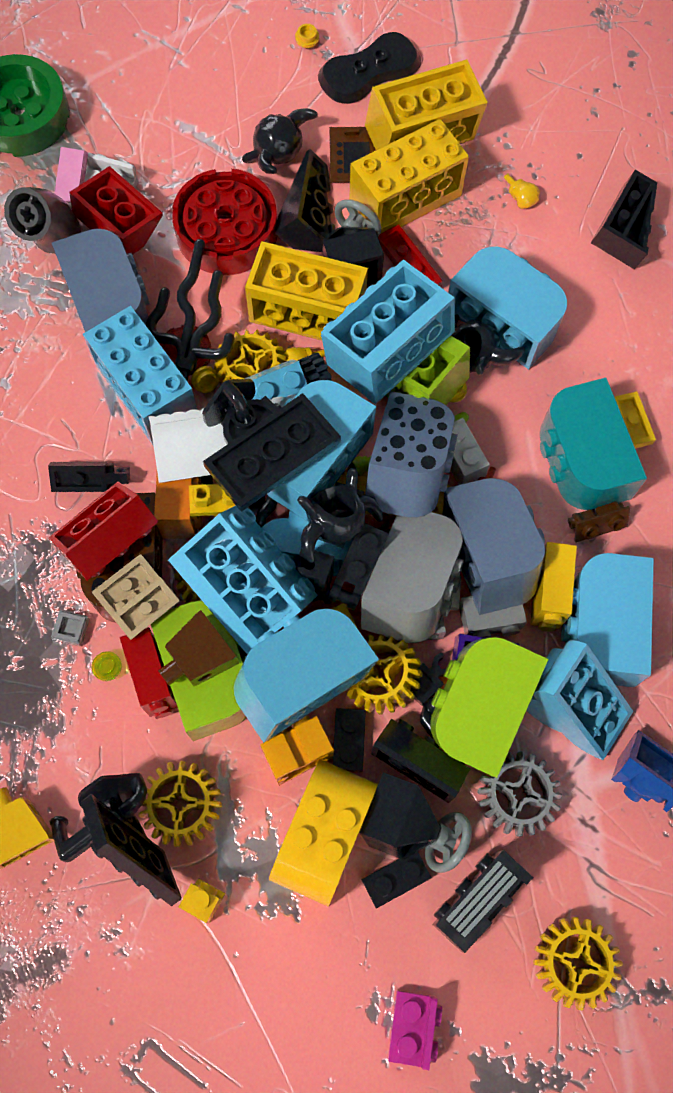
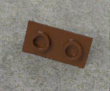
[568,501,630,543]

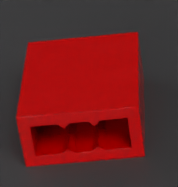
[119,627,178,719]

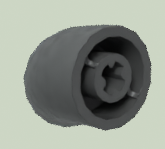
[4,187,81,254]

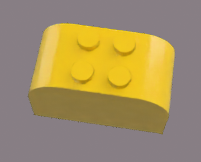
[269,759,378,907]

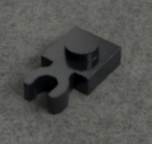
[410,652,446,706]

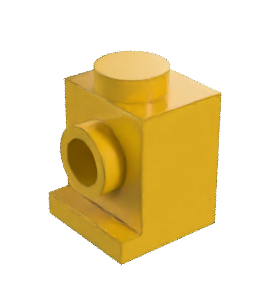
[178,878,226,923]

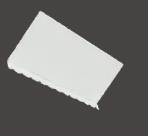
[149,395,296,483]

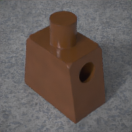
[158,610,239,686]

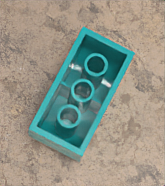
[539,378,647,510]

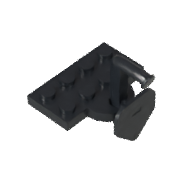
[202,379,341,512]
[49,773,182,906]

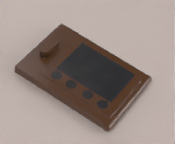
[329,127,375,183]

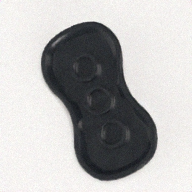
[318,32,421,104]

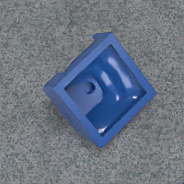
[611,729,673,812]

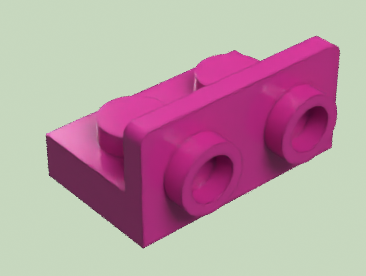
[388,990,442,1071]

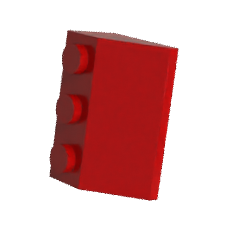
[69,166,163,255]
[48,481,158,581]

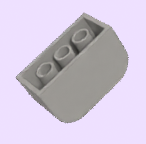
[361,512,464,643]

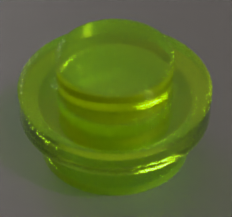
[91,651,122,681]

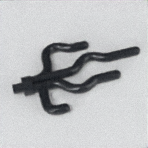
[146,239,235,382]

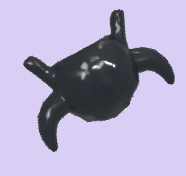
[242,108,318,174]
[451,314,525,375]
[297,468,383,563]

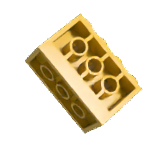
[365,59,488,150]
[349,119,469,234]
[245,241,368,341]

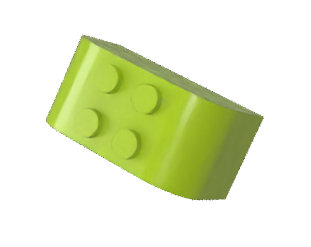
[151,601,247,741]
[431,637,548,778]

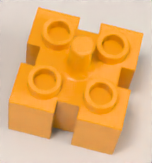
[260,716,334,785]

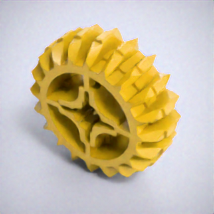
[214,328,287,383]
[347,634,422,715]
[138,761,222,847]
[533,917,623,1011]

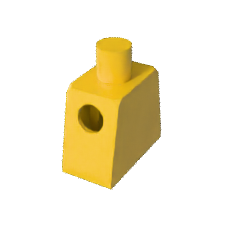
[0,787,54,869]

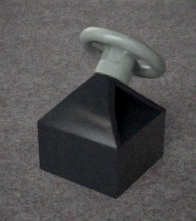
[323,199,384,288]
[359,772,472,873]

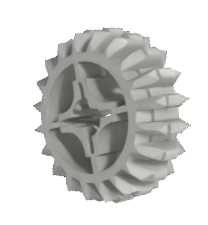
[477,751,562,837]

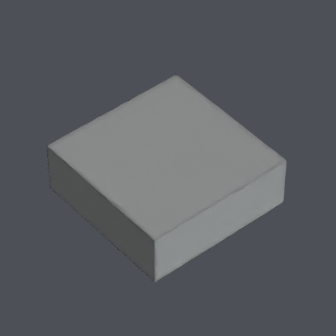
[51,610,90,646]

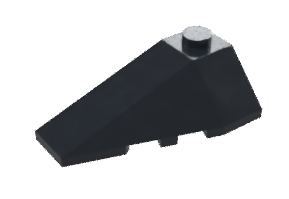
[275,149,336,252]

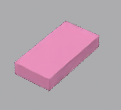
[54,147,88,203]

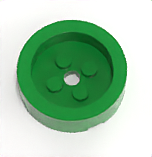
[0,54,70,157]

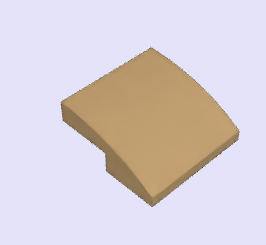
[92,554,180,640]

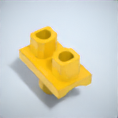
[189,484,236,517]

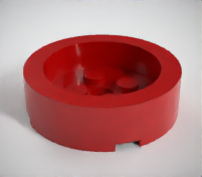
[172,168,278,275]

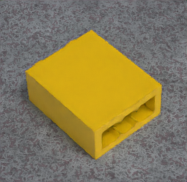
[530,542,577,632]

